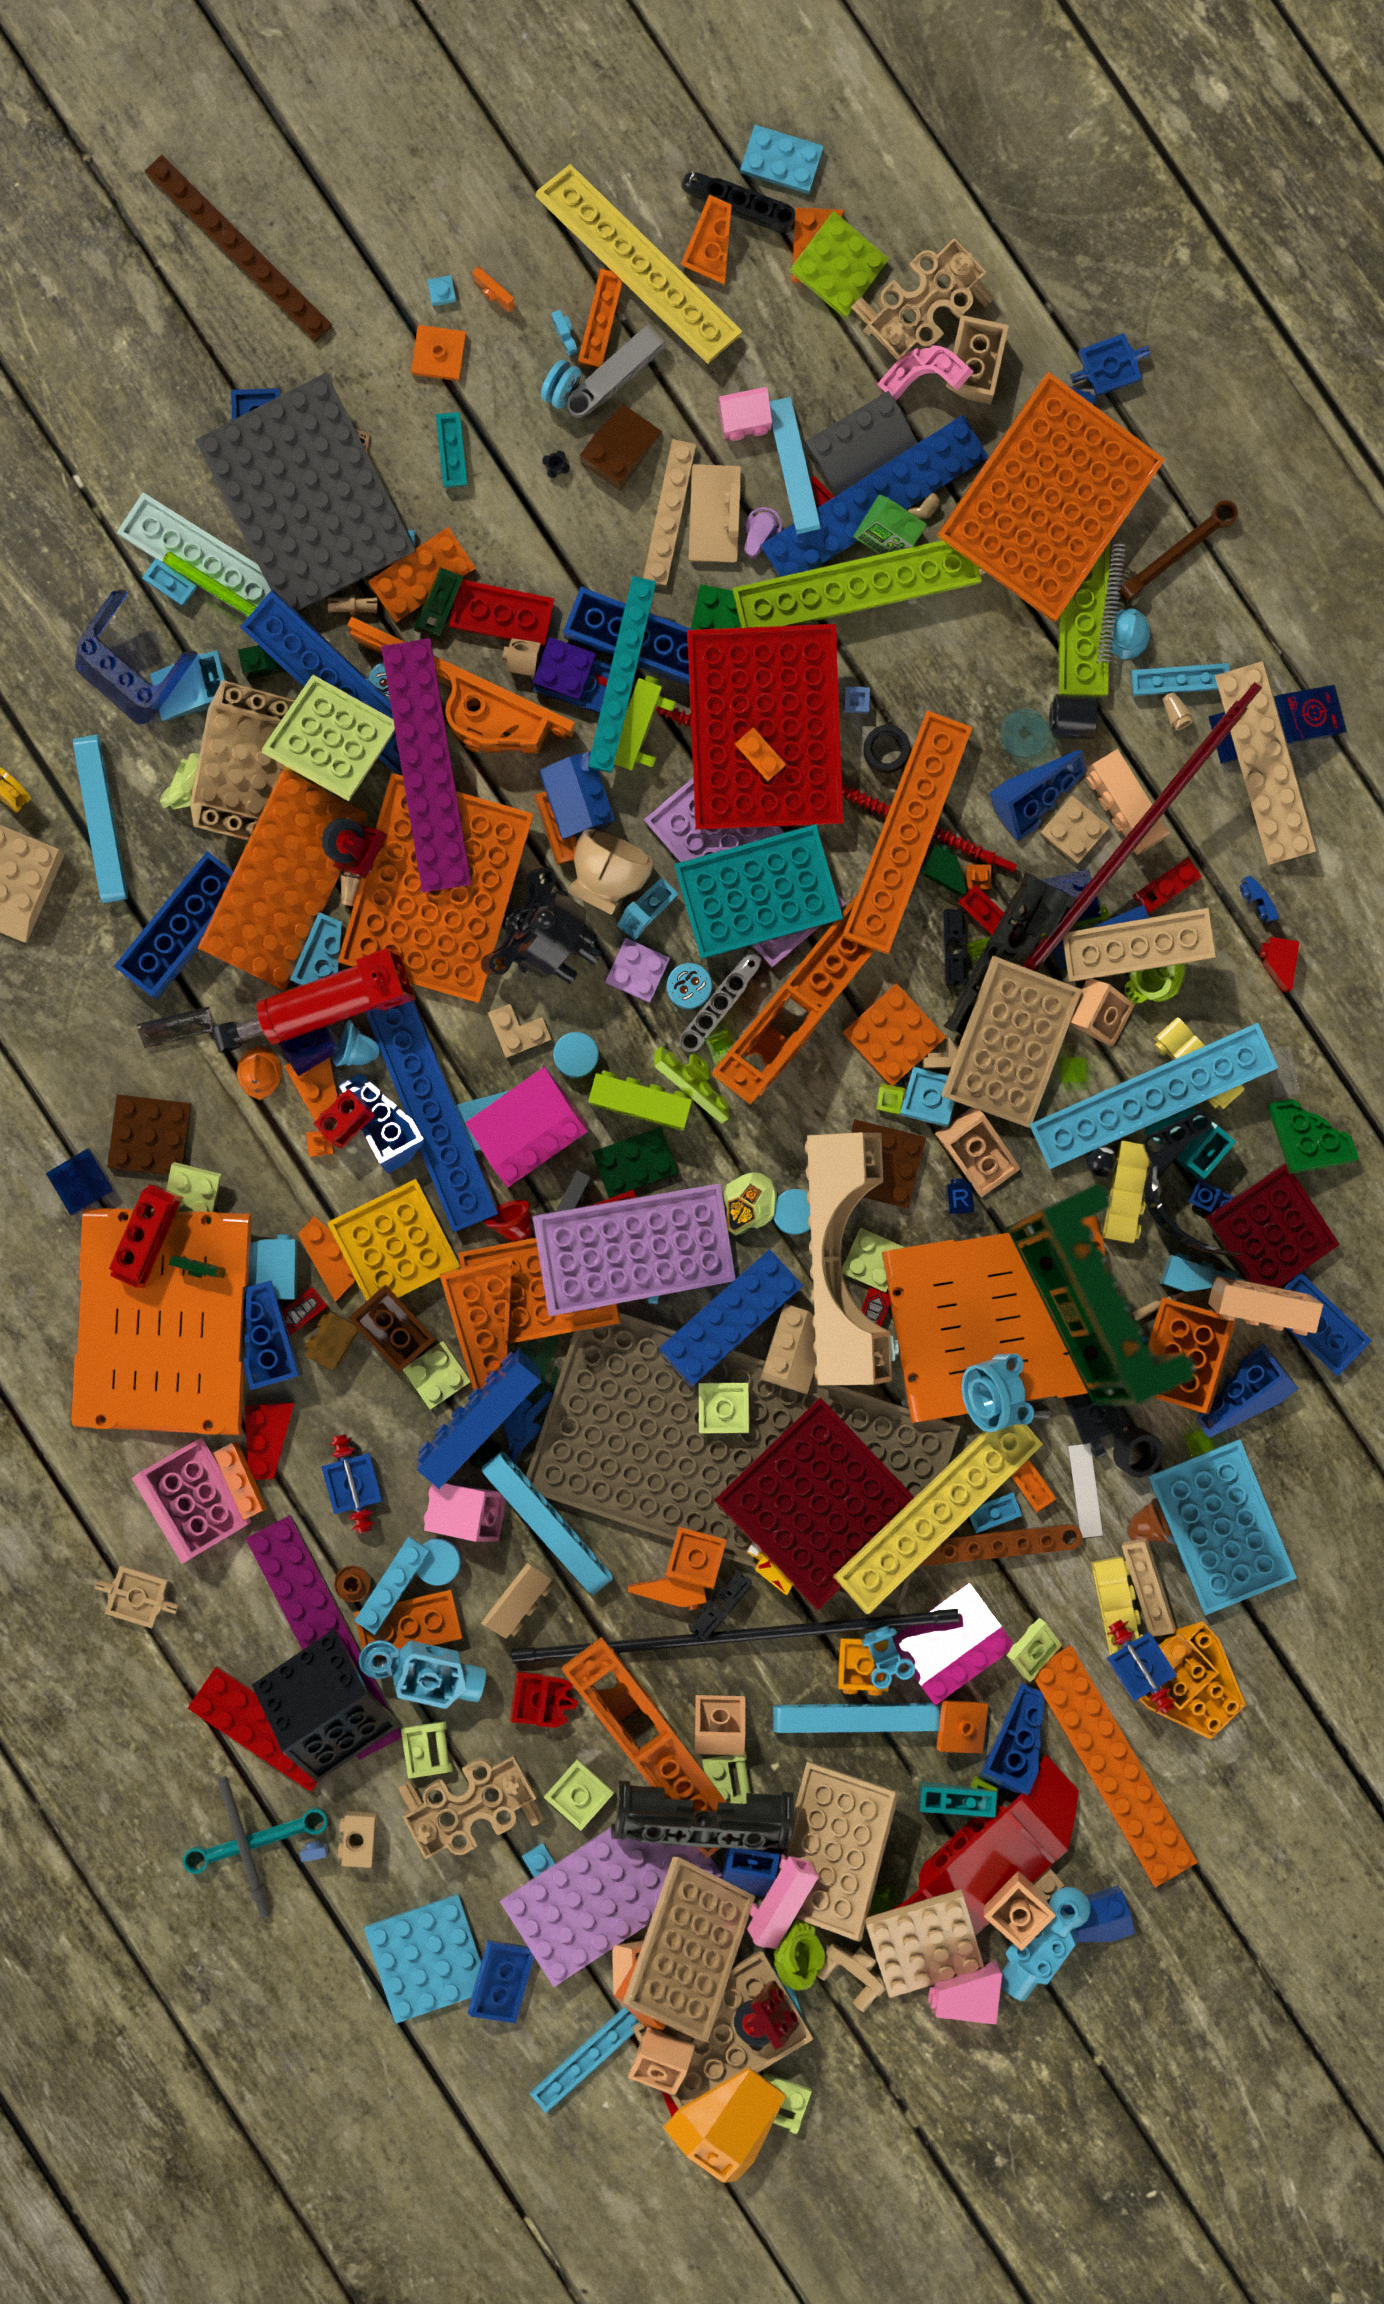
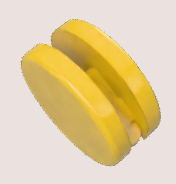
[0,767,31,812]

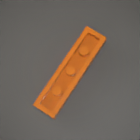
[577,268,622,369]

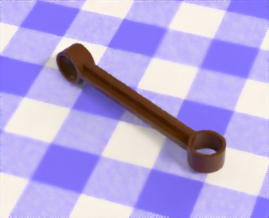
[1117,500,1238,602]

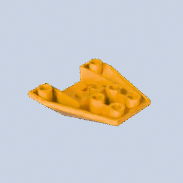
[1139,1621,1246,1740]
[663,2067,786,2183]

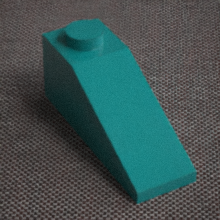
[918,1781,997,1817]

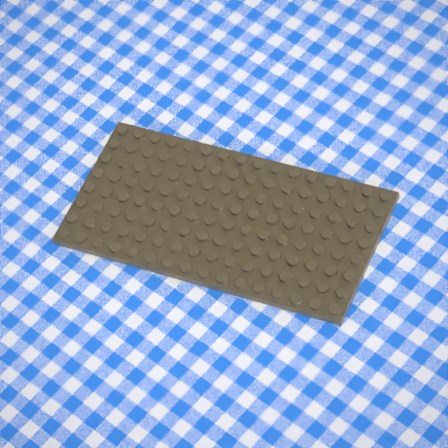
[526,1312,961,1615]

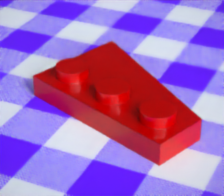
[245,1403,295,1480]

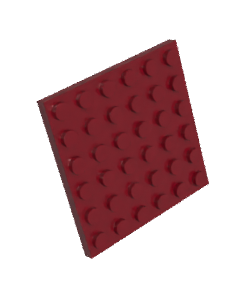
[713,1397,915,1611]

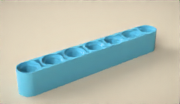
[73,734,128,903]
[482,1451,613,1595]
[773,1703,942,1733]

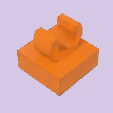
[966,865,991,891]
[306,1131,334,1157]

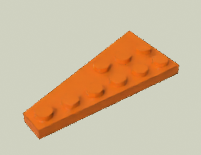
[440,1254,512,1391]

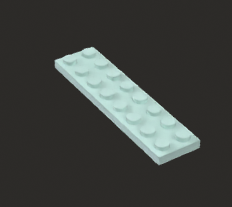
[116,492,299,617]

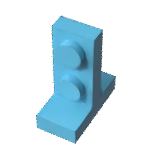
[617,877,679,942]

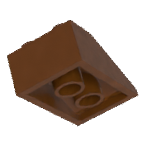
[580,404,662,491]
[348,1284,436,1373]

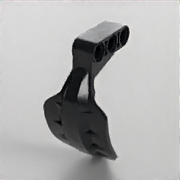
[1143,1111,1241,1256]

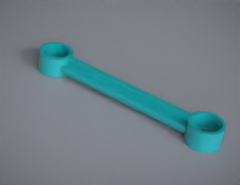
[183,1807,329,1874]

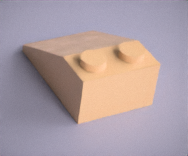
[935,1107,1021,1198]

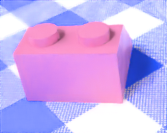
[718,387,772,441]

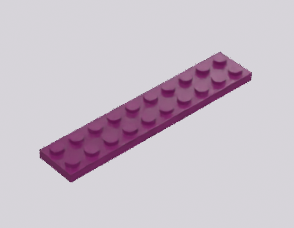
[381,638,472,893]
[245,1515,402,1760]

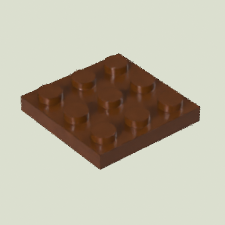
[107,1094,192,1175]
[851,1119,926,1209]

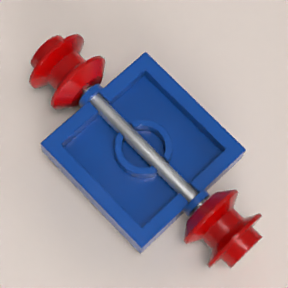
[321,1434,383,1534]
[1106,1619,1177,1714]

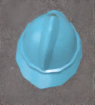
[1109,607,1150,660]
[333,1019,380,1067]

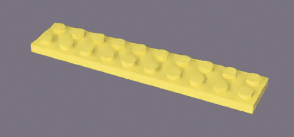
[535,164,742,364]
[833,1424,1043,1615]

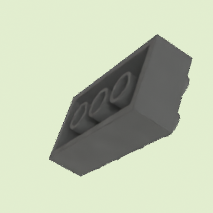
[556,1170,592,1212]

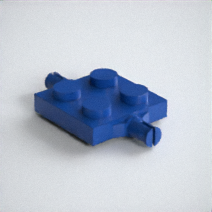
[1070,333,1151,397]

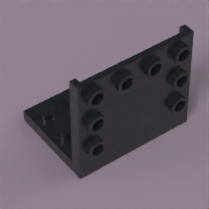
[252,1628,400,1782]

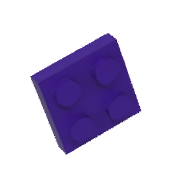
[533,637,596,701]

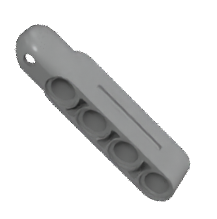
[567,324,667,418]
[679,952,761,1054]

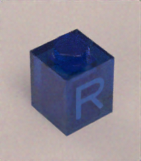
[945,1178,974,1215]

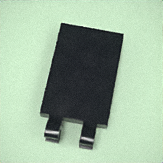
[1063,1393,1129,1458]

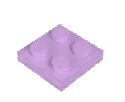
[605,938,670,1003]

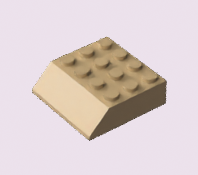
[0,825,65,943]

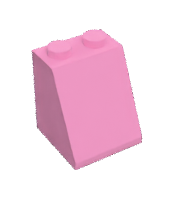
[424,1482,506,1542]
[928,1962,1002,2025]

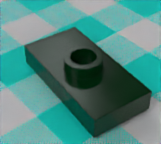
[169,1256,225,1278]

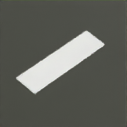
[1068,1443,1103,1538]

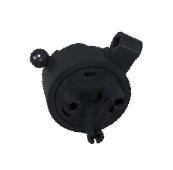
[481,868,601,984]

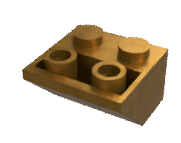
[304,1312,359,1370]

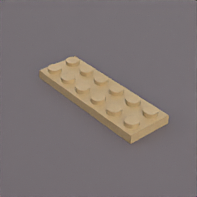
[1063,908,1217,982]

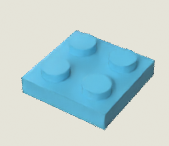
[900,1067,956,1128]

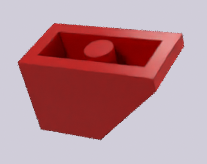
[1260,937,1300,992]

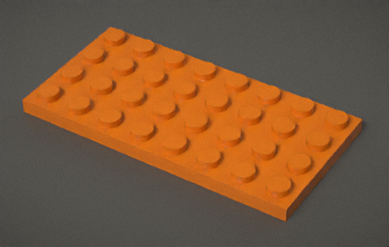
[198,769,368,991]

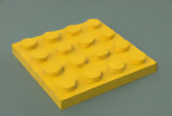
[327,1179,461,1301]

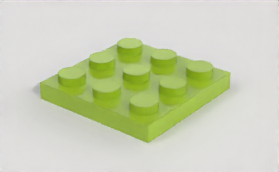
[789,211,889,318]

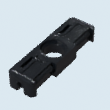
[943,908,968,986]
[689,1569,752,1642]

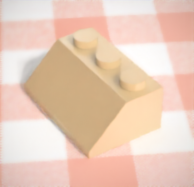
[946,315,1009,405]
[760,1303,817,1394]
[481,1559,554,1639]

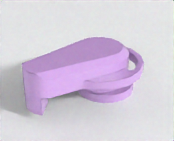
[744,507,782,558]

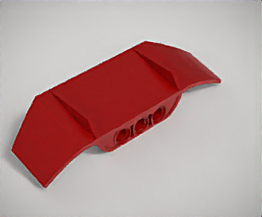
[889,1756,1079,1936]

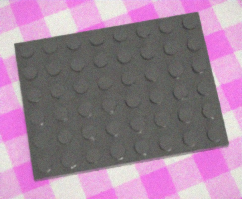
[195,373,416,612]

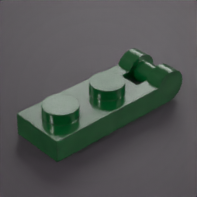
[414,567,464,640]

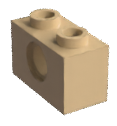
[338,1811,377,1868]

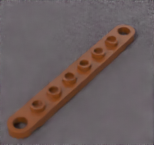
[918,1524,1082,1567]

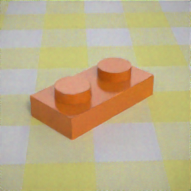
[735,728,786,781]

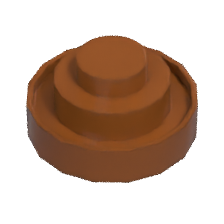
[334,1565,371,1602]

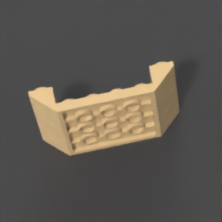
[190,680,295,841]

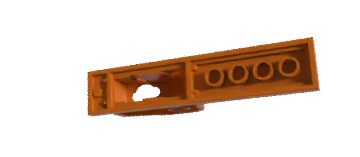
[347,617,576,754]
[711,895,876,1105]
[561,1637,727,1859]

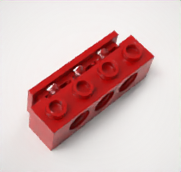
[109,1184,183,1288]

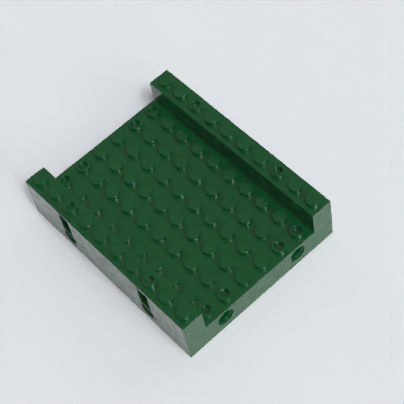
[1006,1183,1196,1406]

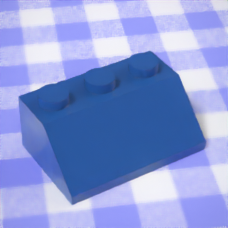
[539,751,615,840]

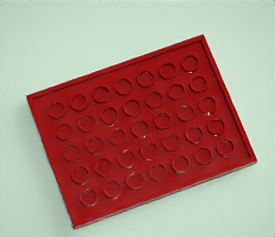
[687,624,843,830]

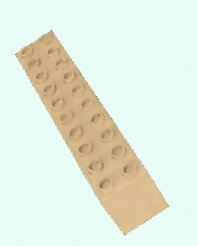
[805,1133,892,1385]

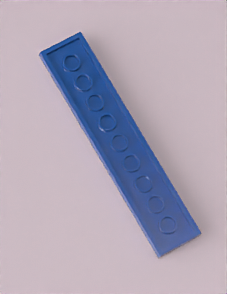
[760,414,988,577]
[240,590,454,776]
[365,1000,500,1232]

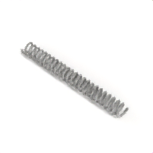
[1096,543,1126,664]

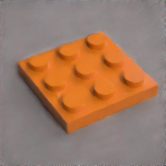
[842,983,946,1086]

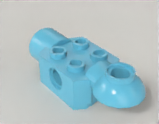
[359,1640,486,1709]
[1001,1887,1090,2001]

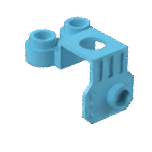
[862,1626,915,1689]

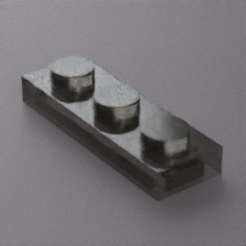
[137,1007,216,1048]

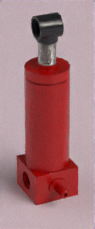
[211,948,415,1053]

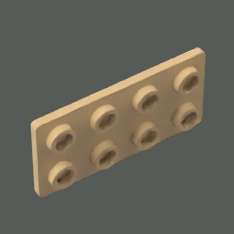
[689,464,741,563]

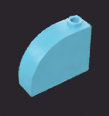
[244,1235,298,1299]

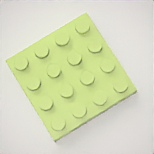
[262,675,395,801]

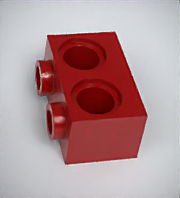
[313,1089,376,1149]

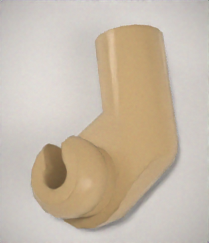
[907,493,940,519]

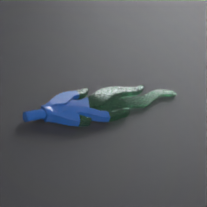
[503,1335,559,1465]

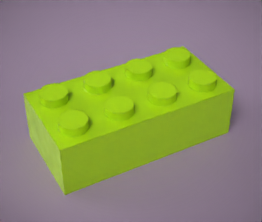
[588,1071,692,1131]

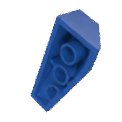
[244,1280,303,1390]

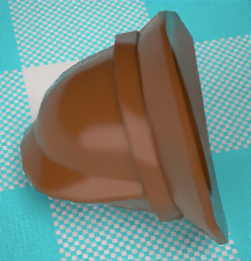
[1127,1498,1175,1545]

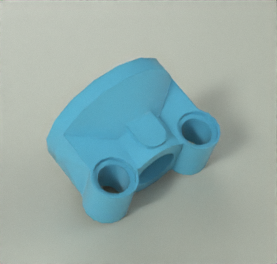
[961,1354,1034,1433]

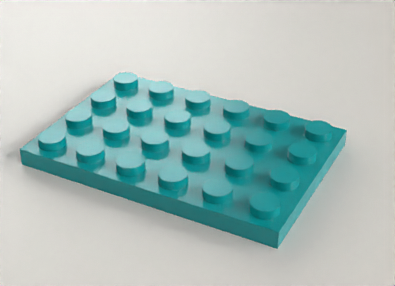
[674,824,843,960]

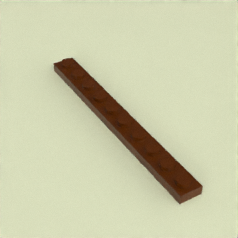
[145,154,332,343]

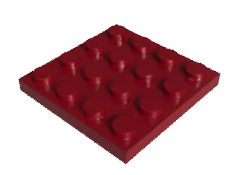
[1204,1163,1340,1288]

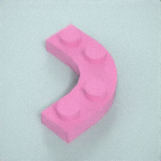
[877,346,974,401]

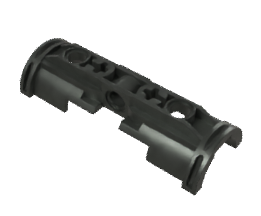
[943,871,1076,1035]
[611,1781,794,1850]

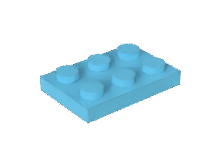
[740,125,824,195]

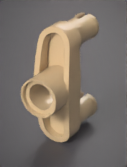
[817,1943,886,2012]

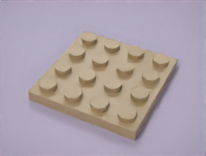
[865,1890,984,1998]

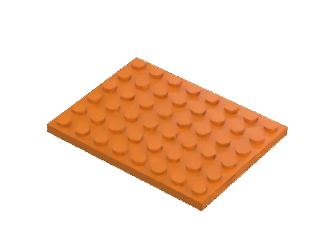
[936,371,1165,622]
[338,773,534,1003]

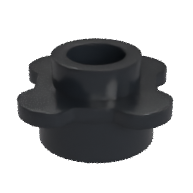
[542,451,570,479]

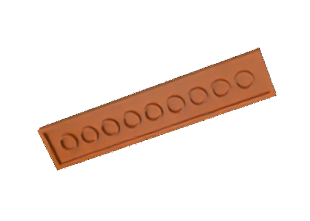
[842,710,973,955]
[1034,1644,1198,1887]

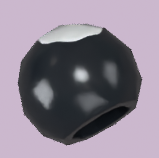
[1086,1147,1118,1177]

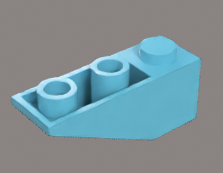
[1159,1253,1243,1292]

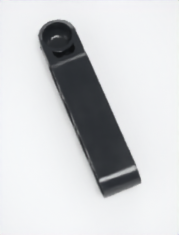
[681,172,796,234]

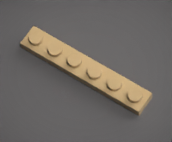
[643,439,696,587]

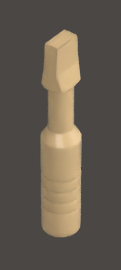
[1131,1291,1184,1321]

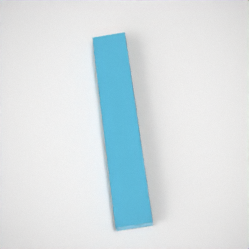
[769,397,821,534]
[530,2007,640,2113]

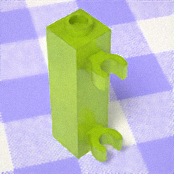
[614,675,676,770]

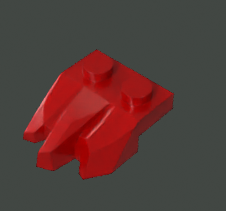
[510,1671,579,1728]

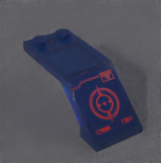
[1208,685,1347,764]

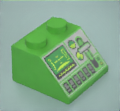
[853,495,927,554]

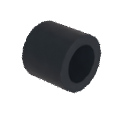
[1049,694,1097,739]

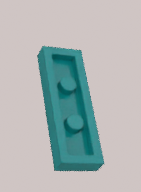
[436,412,468,489]

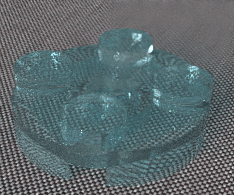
[1000,708,1049,758]

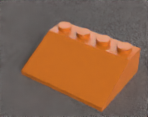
[1148,1297,1237,1415]

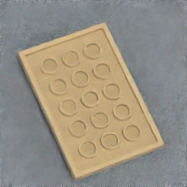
[941,956,1082,1128]
[777,1762,899,1941]
[623,1857,755,2042]
[632,1950,813,2109]

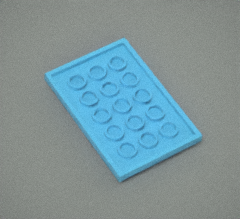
[1148,1439,1297,1615]

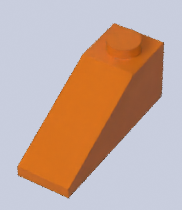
[628,1577,707,1610]

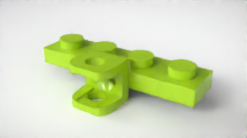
[654,1046,729,1124]

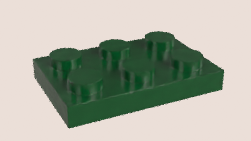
[592,1127,678,1198]

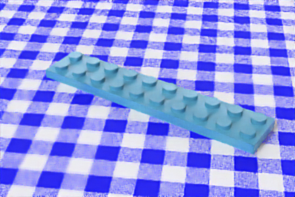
[1029,1022,1279,1169]

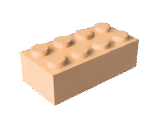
[1085,749,1170,856]
[1208,1275,1323,1335]

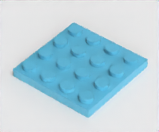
[364,1893,482,2024]

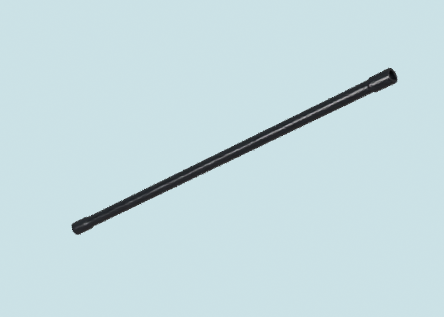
[512,1608,959,1664]

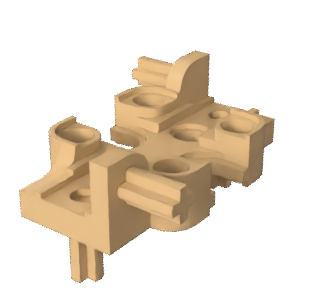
[851,237,995,360]
[398,1755,545,1859]

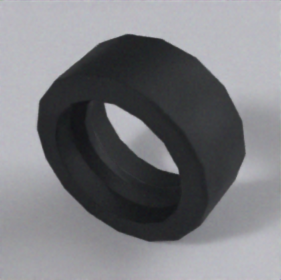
[863,725,910,773]
[1113,1427,1163,1478]

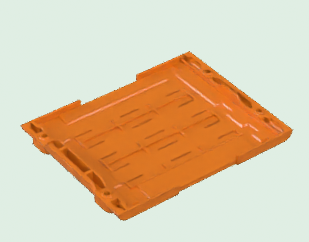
[71,1208,252,1435]
[882,1216,1106,1423]

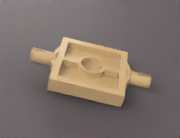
[94,1565,179,1628]

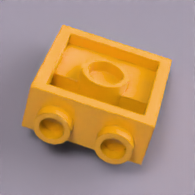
[837,1638,889,1695]

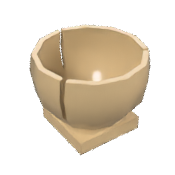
[568,829,653,915]

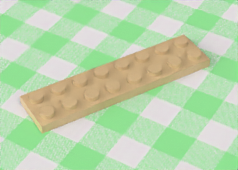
[1215,661,1317,865]

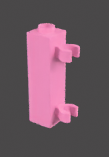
[747,1854,819,1949]

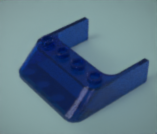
[75,590,198,724]

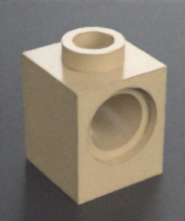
[503,638,541,676]

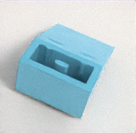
[150,650,228,721]

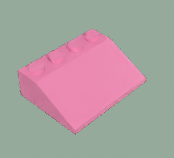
[132,1437,252,1564]

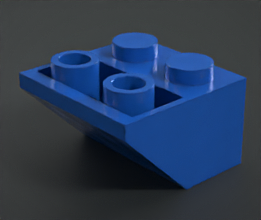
[721,1848,780,1897]

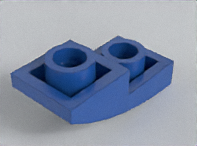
[1240,876,1279,924]
[1188,1180,1234,1214]

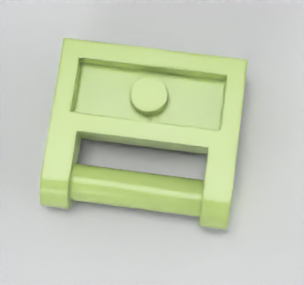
[401,1721,453,1779]
[702,1751,751,1804]
[763,2072,812,2134]

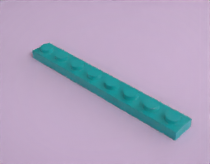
[588,576,656,773]

